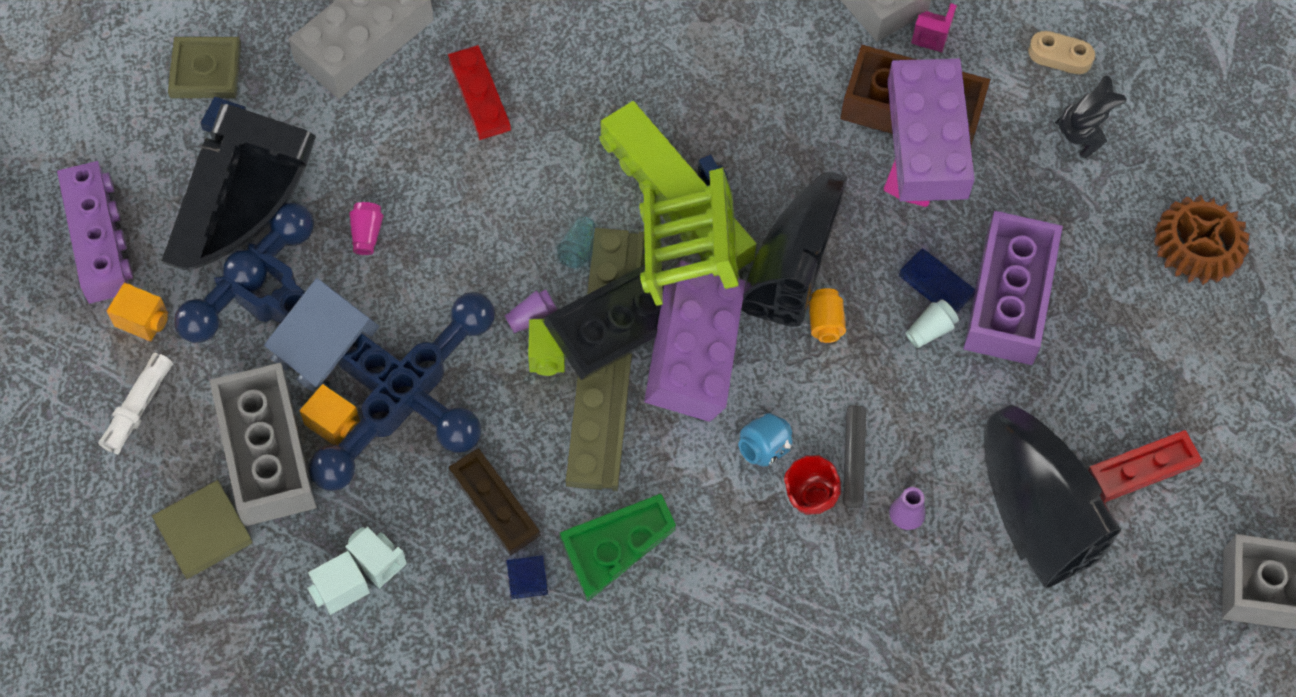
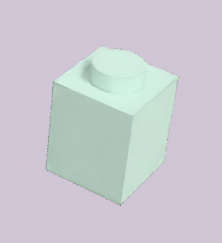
[307,551,370,615]

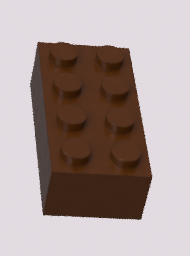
[840,44,991,146]

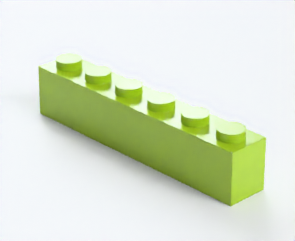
[599,101,757,270]

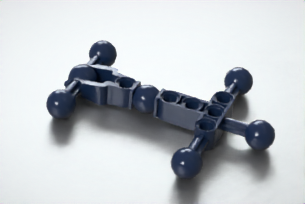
[174,202,495,491]

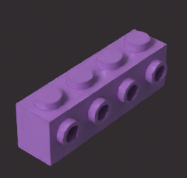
[57,161,133,304]

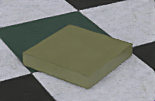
[168,37,241,98]
[152,480,253,579]

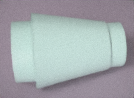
[905,299,959,348]

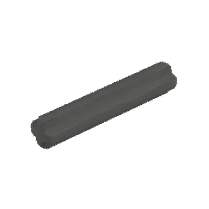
[843,405,866,508]

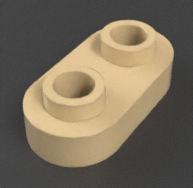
[1028,31,1095,74]

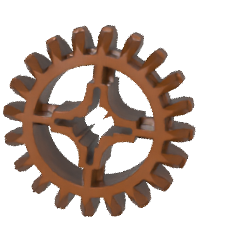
[1154,194,1250,285]

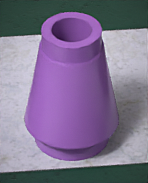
[505,289,557,334]
[889,487,926,530]

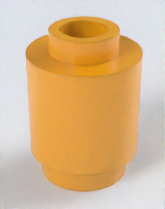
[808,288,846,343]

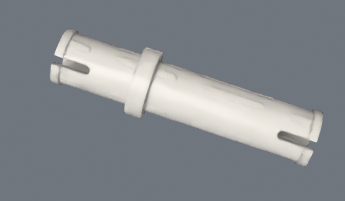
[98,353,173,454]

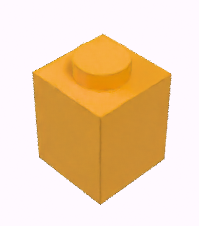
[106,282,168,342]
[299,384,360,446]

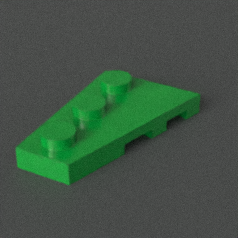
[559,493,676,602]

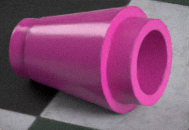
[349,202,384,255]

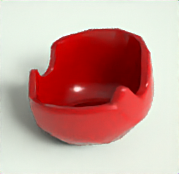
[784,455,841,515]

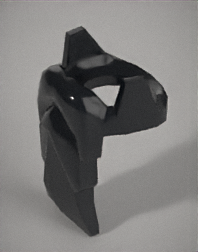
[1055,76,1127,158]

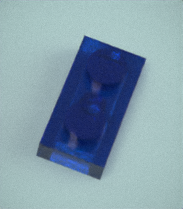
[899,248,975,313]

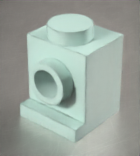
[345,527,407,589]

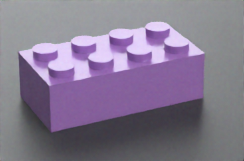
[888,58,975,202]
[963,211,1063,365]
[644,260,746,422]

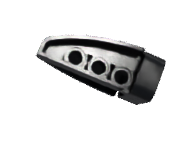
[161,104,316,270]
[741,172,848,327]
[984,405,1121,588]

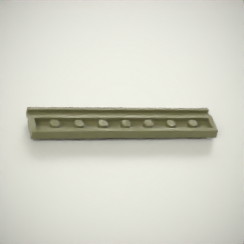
[566,228,644,491]

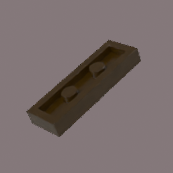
[448,448,541,556]

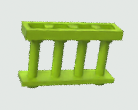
[639,168,739,306]

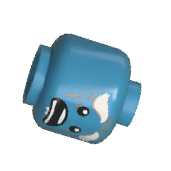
[738,413,793,466]

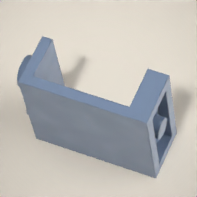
[264,278,380,392]

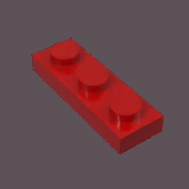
[448,45,511,140]
[1088,430,1203,503]

